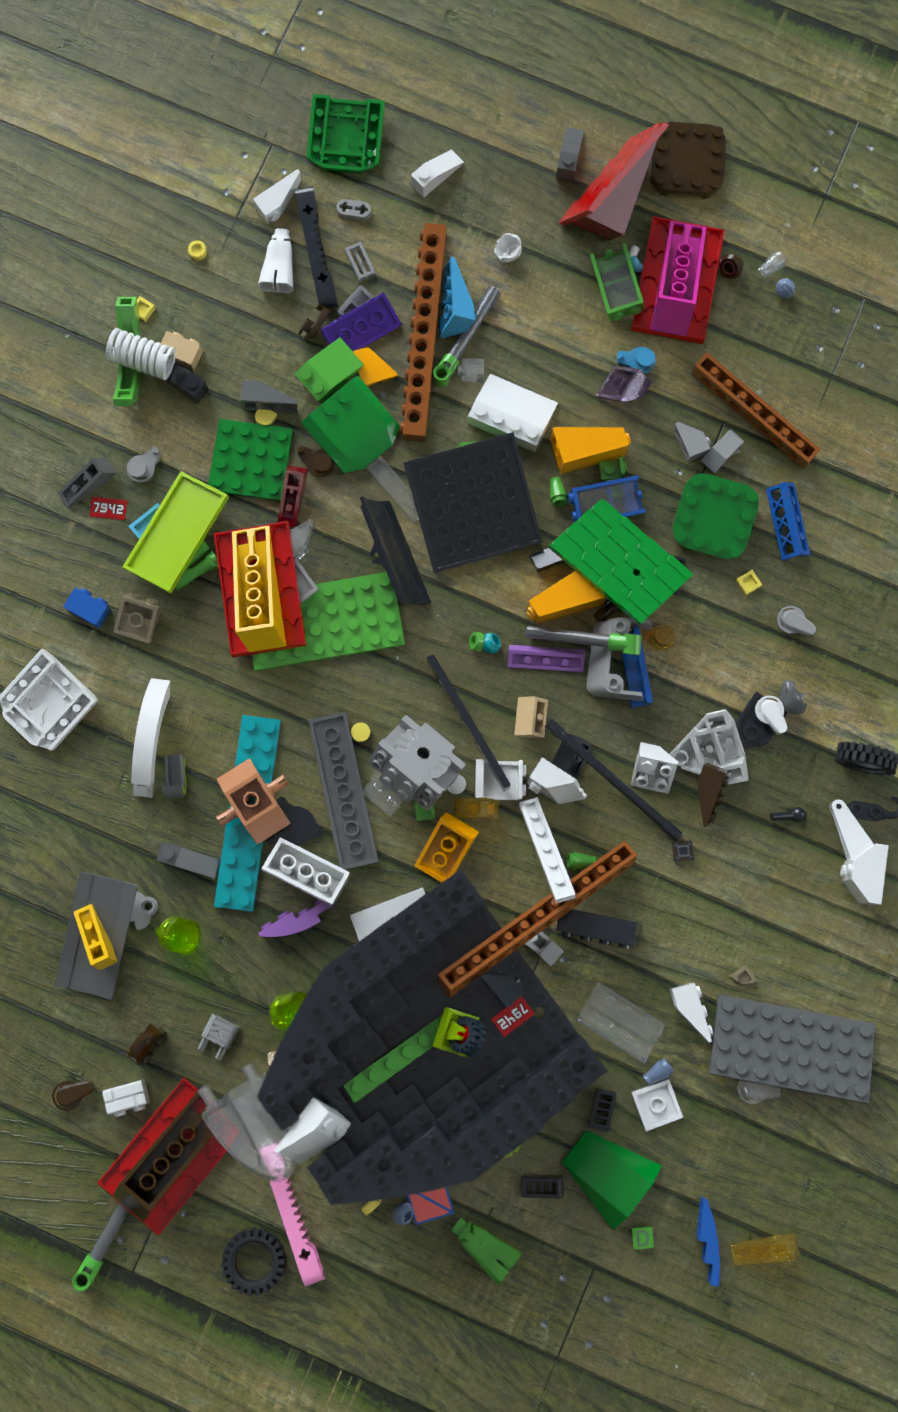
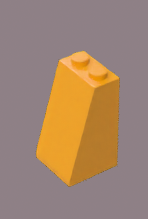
[550,427,631,474]
[526,571,607,624]

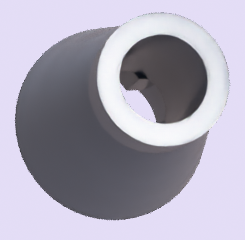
[643,1058,674,1085]

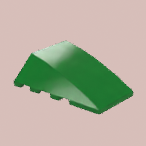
[562,1130,662,1230]

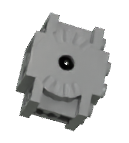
[368,715,466,811]

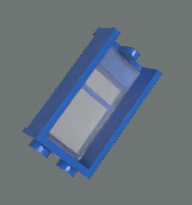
[568,475,646,523]

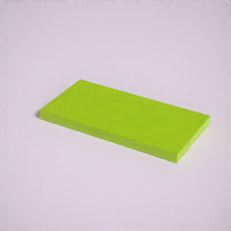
[123,471,229,594]

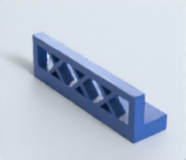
[766,482,810,561]
[621,627,653,708]

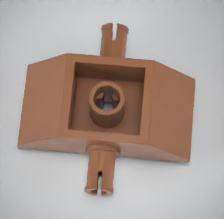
[216,758,291,845]

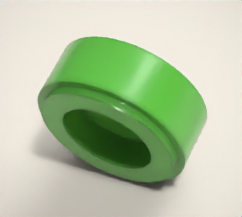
[469,632,485,651]

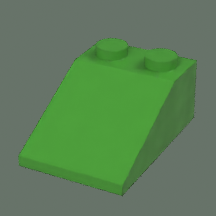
[295,338,365,403]

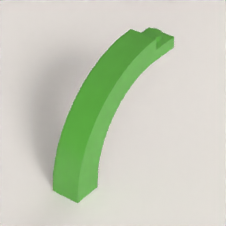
[113,297,140,407]

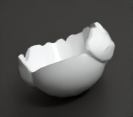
[494,233,522,263]

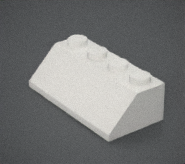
[261,837,350,906]

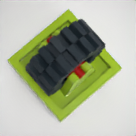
[433,1007,486,1057]

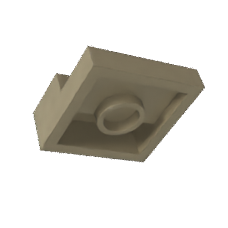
[113,592,162,644]

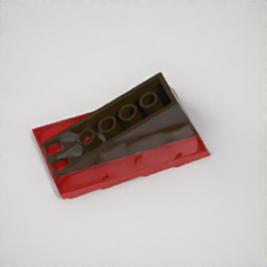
[97,1078,244,1236]

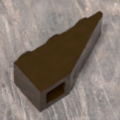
[697,763,730,827]

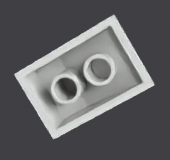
[274,1098,351,1164]

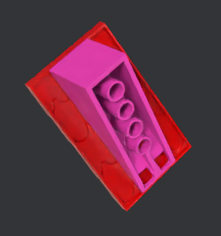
[631,216,725,344]

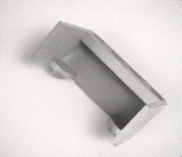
[586,617,652,701]

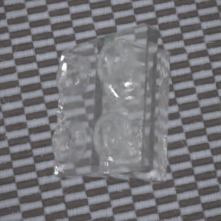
[363,771,404,816]

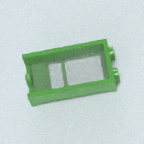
[590,243,645,321]

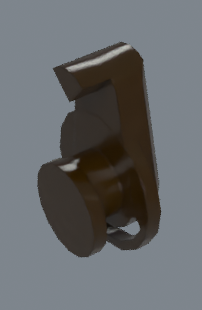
[298,303,331,341]
[298,445,334,477]
[52,1080,95,1111]

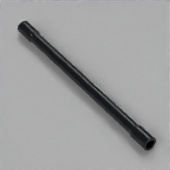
[544,718,682,841]

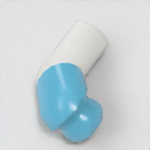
[629,245,643,273]

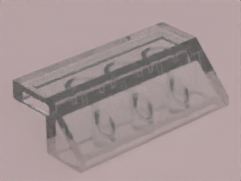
[576,981,665,1063]

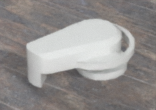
[755,696,787,735]

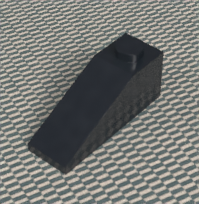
[164,362,209,404]

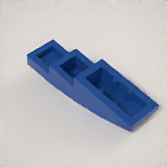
[696,1196,720,1287]

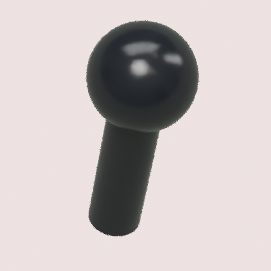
[770,807,806,822]

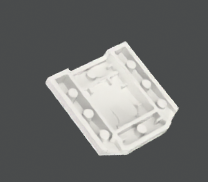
[0,649,98,750]

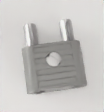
[198,1014,240,1060]

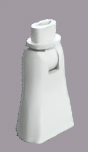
[258,228,293,293]

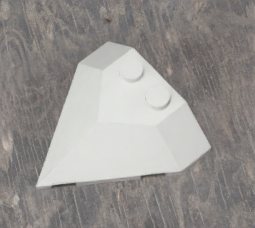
[669,709,748,784]

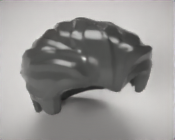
[779,680,807,715]

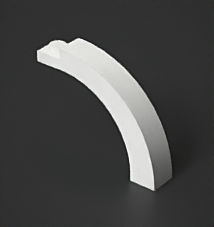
[131,678,170,798]

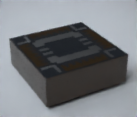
[672,840,694,862]

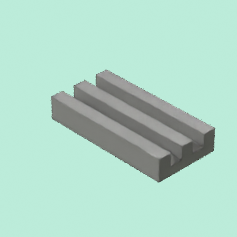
[344,242,376,283]

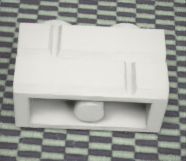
[102,1079,150,1117]

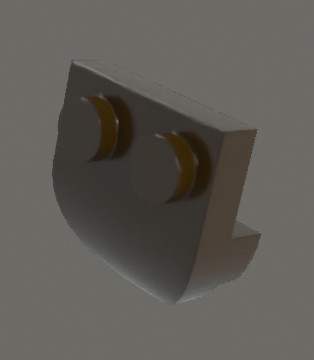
[126,1023,167,1066]

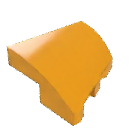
[353,348,398,387]

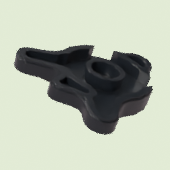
[266,797,322,845]

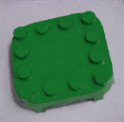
[672,473,759,559]

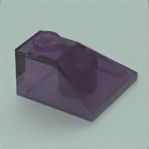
[596,366,652,402]

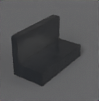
[552,734,593,779]

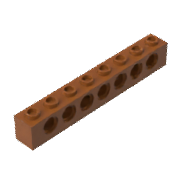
[691,352,821,470]

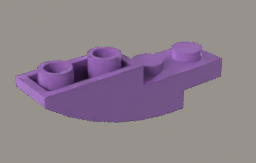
[258,900,335,937]

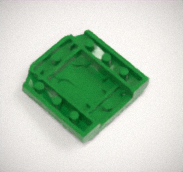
[306,94,385,173]
[301,376,400,474]

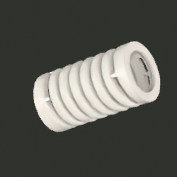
[105,328,176,380]

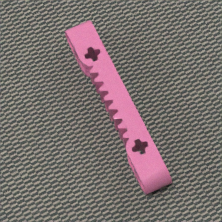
[260,1142,325,1286]

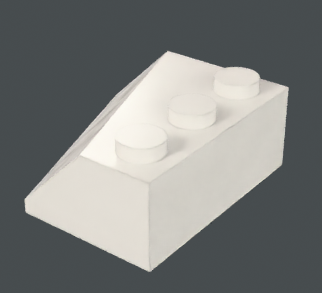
[526,758,587,804]

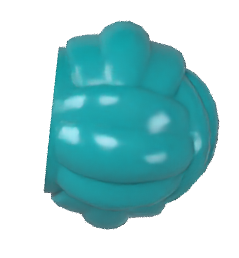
[483,633,501,654]

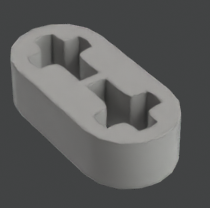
[337,199,371,221]

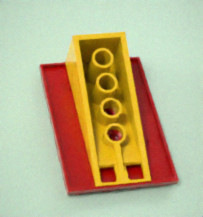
[214,521,307,658]

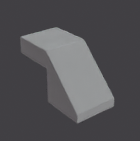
[701,429,745,473]

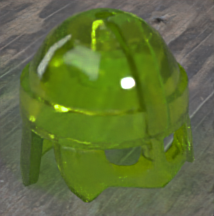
[155,916,201,955]
[269,991,307,1030]

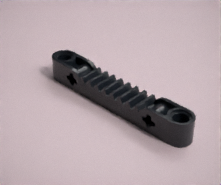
[295,186,338,308]

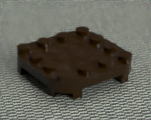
[650,122,726,199]

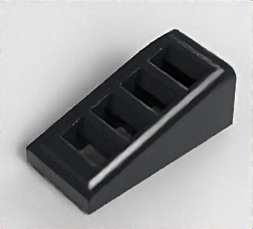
[589,1087,617,1132]
[521,1175,564,1199]

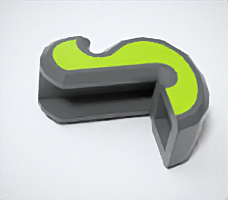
[162,754,187,799]

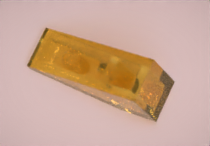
[731,1233,799,1265]

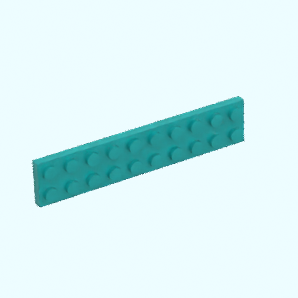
[214,715,281,912]

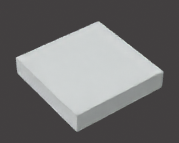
[631,1078,683,1131]

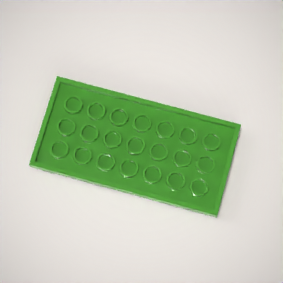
[252,572,405,671]

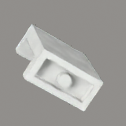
[475,759,526,801]

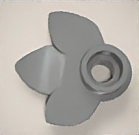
[130,892,158,930]

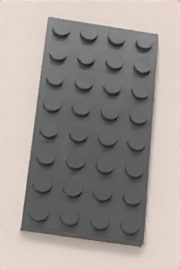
[709,994,875,1104]

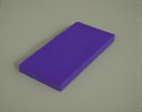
[320,292,402,351]

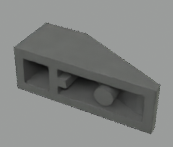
[556,127,584,182]
[241,380,297,413]
[57,458,116,508]
[156,841,221,879]

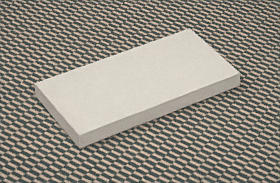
[350,888,425,941]

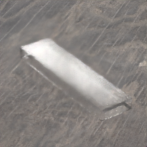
[366,456,419,524]

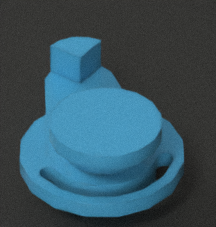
[616,347,656,374]

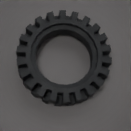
[834,742,898,776]
[221,1227,286,1296]

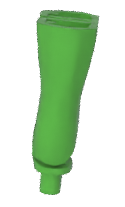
[451,1218,522,1285]

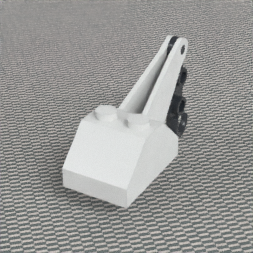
[830,796,898,905]

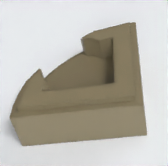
[730,965,757,984]

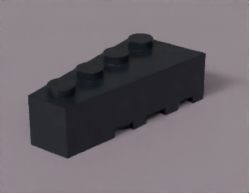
[556,909,642,950]

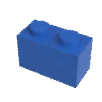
[63,588,111,629]

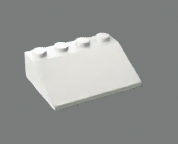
[468,374,558,453]

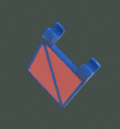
[407,1187,454,1225]

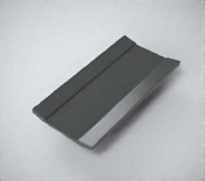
[55,872,138,1000]

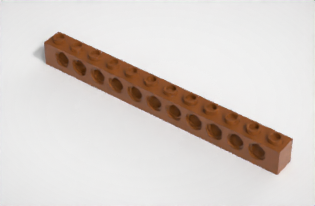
[400,223,447,442]
[437,841,637,998]

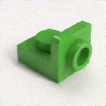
[599,456,628,482]

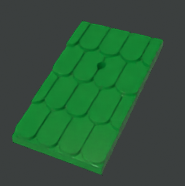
[547,498,694,625]

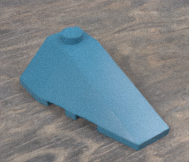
[439,257,476,338]

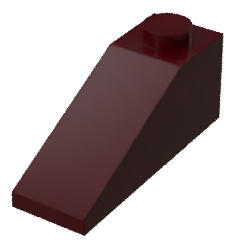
[277,465,308,528]

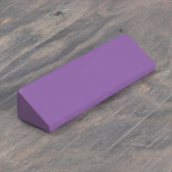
[508,645,585,672]

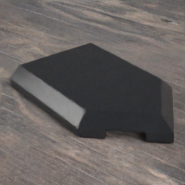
[735,691,788,748]

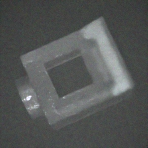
[458,359,484,383]

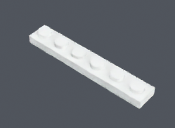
[519,798,575,903]

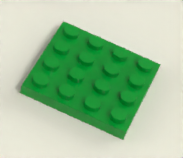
[208,418,294,502]

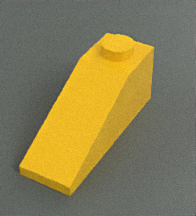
[73,904,118,970]

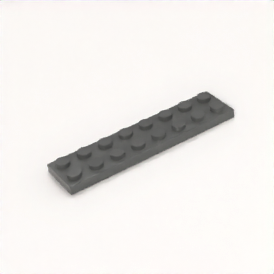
[308,712,379,870]

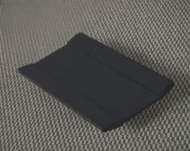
[360,496,432,605]

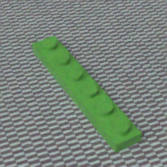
[342,1015,442,1103]

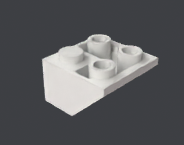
[631,742,678,794]

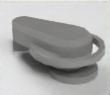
[127,446,161,483]
[777,606,816,637]

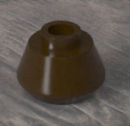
[719,254,744,279]

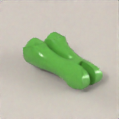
[175,540,218,590]

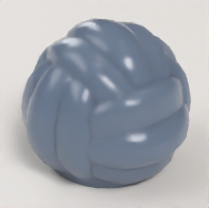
[776,278,796,299]
[392,1202,413,1225]

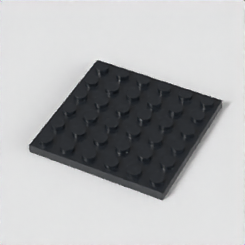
[403,432,543,573]

